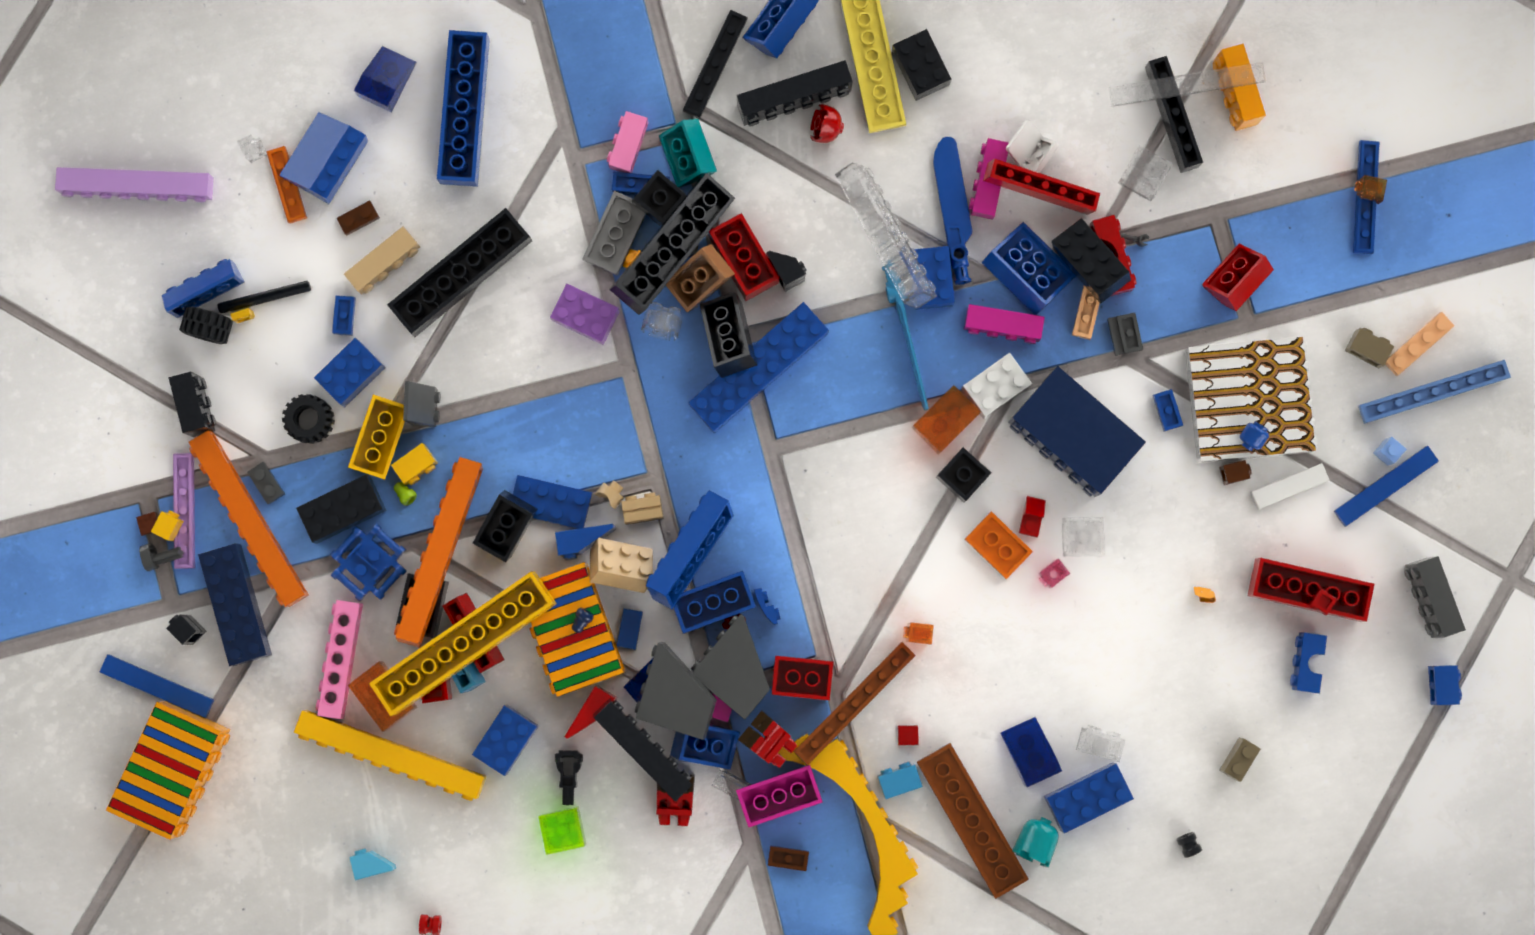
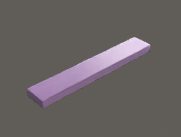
[173,453,195,569]

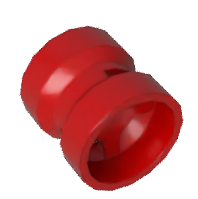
[419,914,442,935]

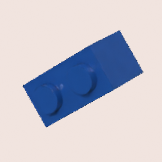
[1428,665,1462,705]

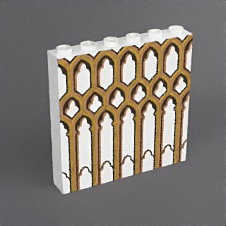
[1185,337,1318,463]

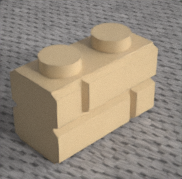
[621,492,664,525]

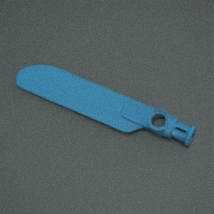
[882,263,929,411]

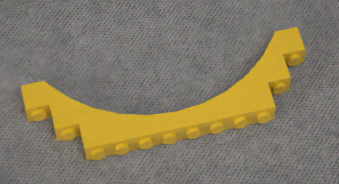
[764,733,919,935]

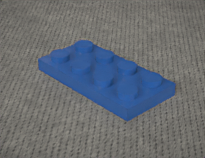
[513,475,592,529]

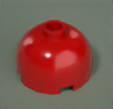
[810,104,844,143]

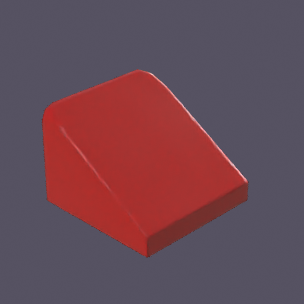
[898,725,919,745]

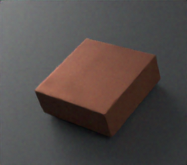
[136,512,158,536]

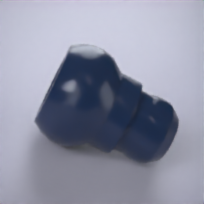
[572,607,594,633]

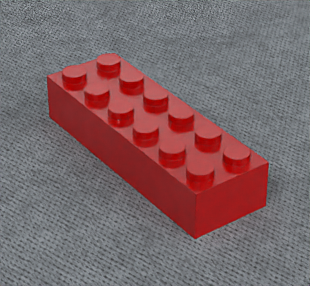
[1247,558,1375,622]

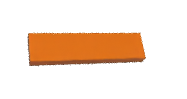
[266,146,307,224]

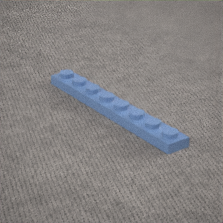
[1358,360,1511,424]

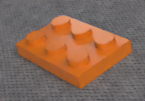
[964,511,1033,579]

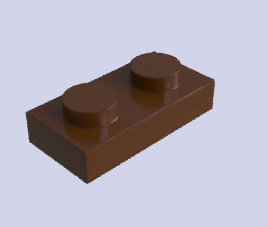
[337,200,380,236]
[768,845,809,871]

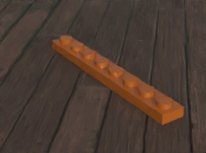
[793,642,916,765]

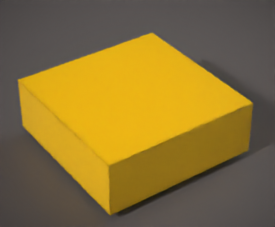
[230,308,255,323]

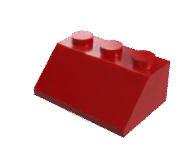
[1202,243,1274,311]

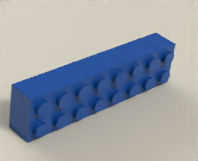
[437,30,490,187]
[688,302,829,433]

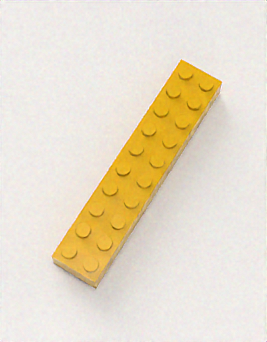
[369,571,557,716]

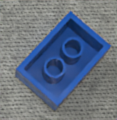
[909,246,955,310]
[314,338,386,407]
[472,705,539,776]

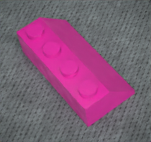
[736,765,822,828]

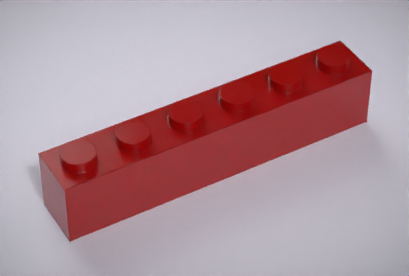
[983,159,1100,215]

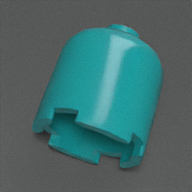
[1012,817,1059,867]

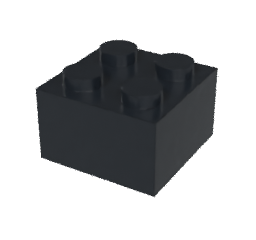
[631,170,687,226]
[936,447,992,503]

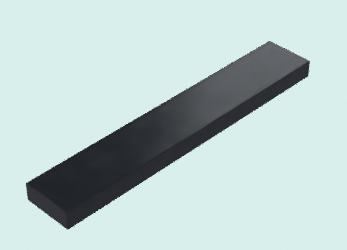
[683,10,748,119]

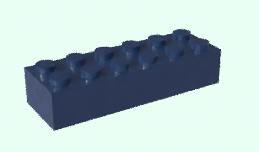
[198,543,272,666]

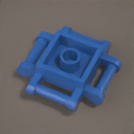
[330,524,407,602]

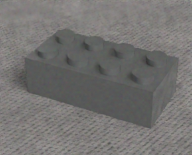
[1405,556,1466,638]

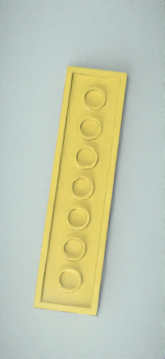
[841,0,906,133]

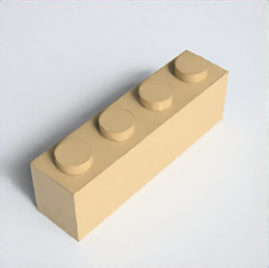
[344,226,420,295]

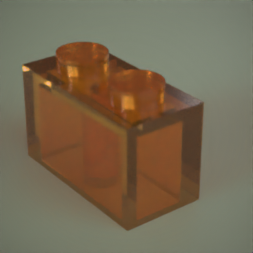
[903,622,934,645]

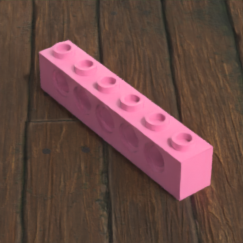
[316,600,363,719]

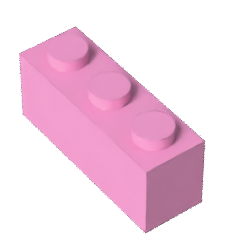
[607,111,649,173]

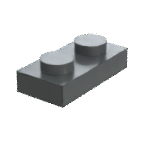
[247,462,285,504]

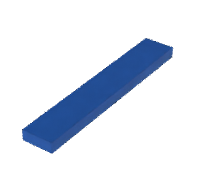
[1353,140,1380,254]
[1334,446,1439,527]
[99,654,214,718]

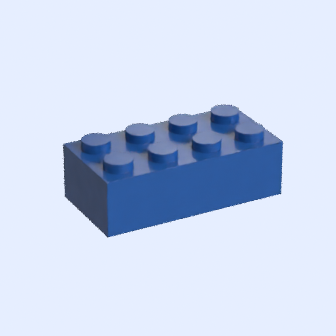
[674,571,756,634]
[1044,762,1134,834]

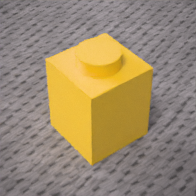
[151,510,184,541]

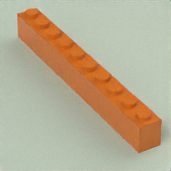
[189,430,309,607]
[394,457,483,648]

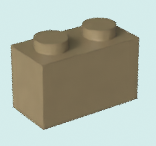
[1345,328,1394,369]
[1219,737,1261,782]

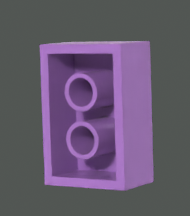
[550,283,620,345]

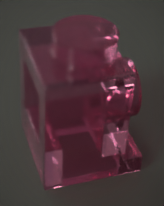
[1038,558,1070,588]

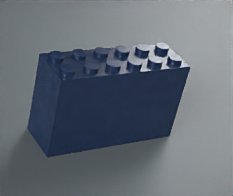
[1008,366,1146,497]

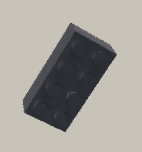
[1051,218,1131,304]
[700,292,757,378]
[296,475,387,544]

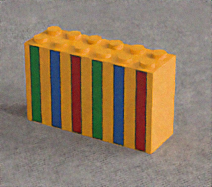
[529,562,626,697]
[106,701,230,840]

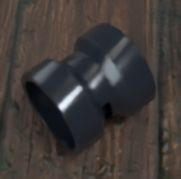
[1176,832,1202,858]

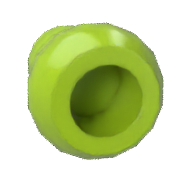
[393,482,417,506]

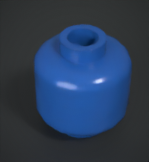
[1240,421,1269,451]

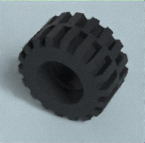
[179,307,233,344]
[282,394,335,444]

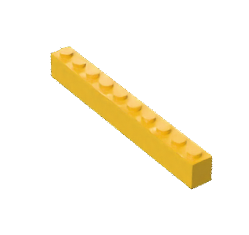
[294,710,486,801]

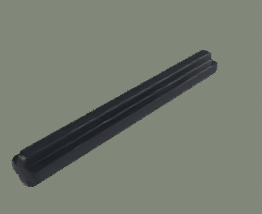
[217,281,311,313]

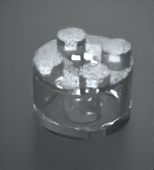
[641,302,683,341]

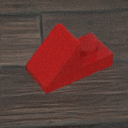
[1018,496,1046,538]

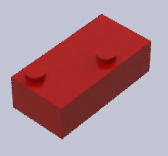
[708,213,779,301]

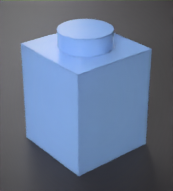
[1373,437,1407,466]

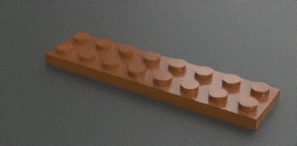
[917,743,1029,899]

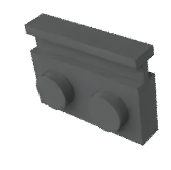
[1107,313,1143,356]

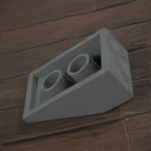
[403,381,441,427]

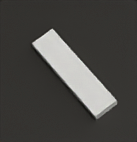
[1250,463,1330,510]

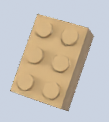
[590,538,653,593]

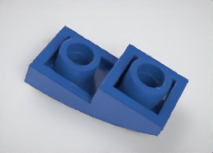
[754,588,780,625]

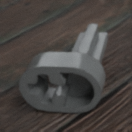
[139,543,184,571]

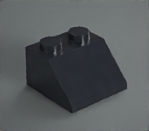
[766,251,807,292]

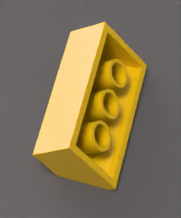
[348,394,405,480]

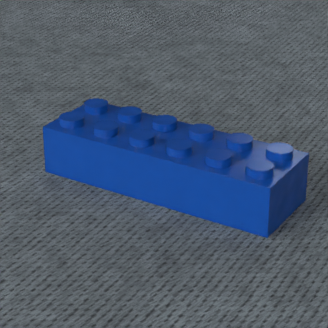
[646,490,734,610]

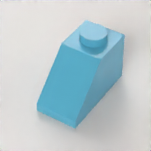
[349,848,396,880]

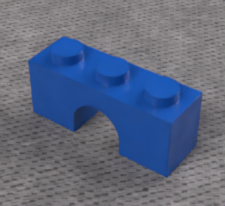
[1290,632,1327,694]

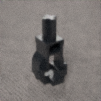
[555,750,583,805]

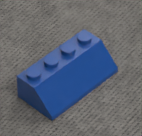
[742,0,819,58]
[162,259,245,318]

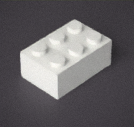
[961,353,1032,419]

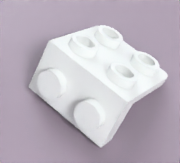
[1006,120,1059,173]

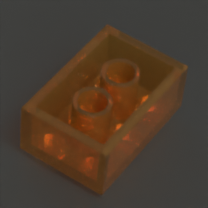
[912,385,981,455]
[348,661,417,732]

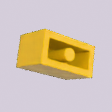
[391,443,438,485]

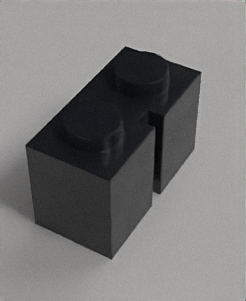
[166,614,207,645]

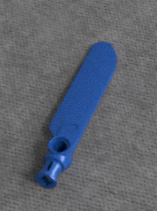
[933,137,972,285]

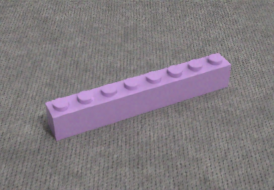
[55,167,214,202]

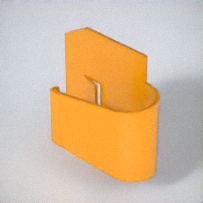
[1194,587,1216,603]

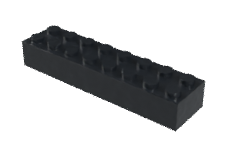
[610,173,735,315]
[387,208,532,337]

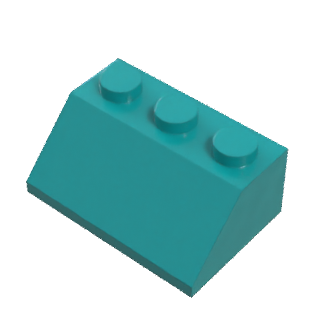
[659,119,717,188]

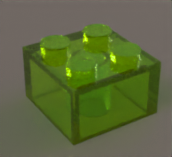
[538,806,586,855]

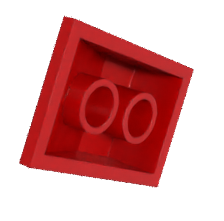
[564,685,618,739]

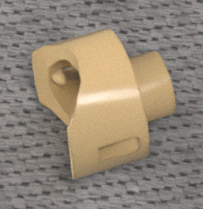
[595,480,624,509]

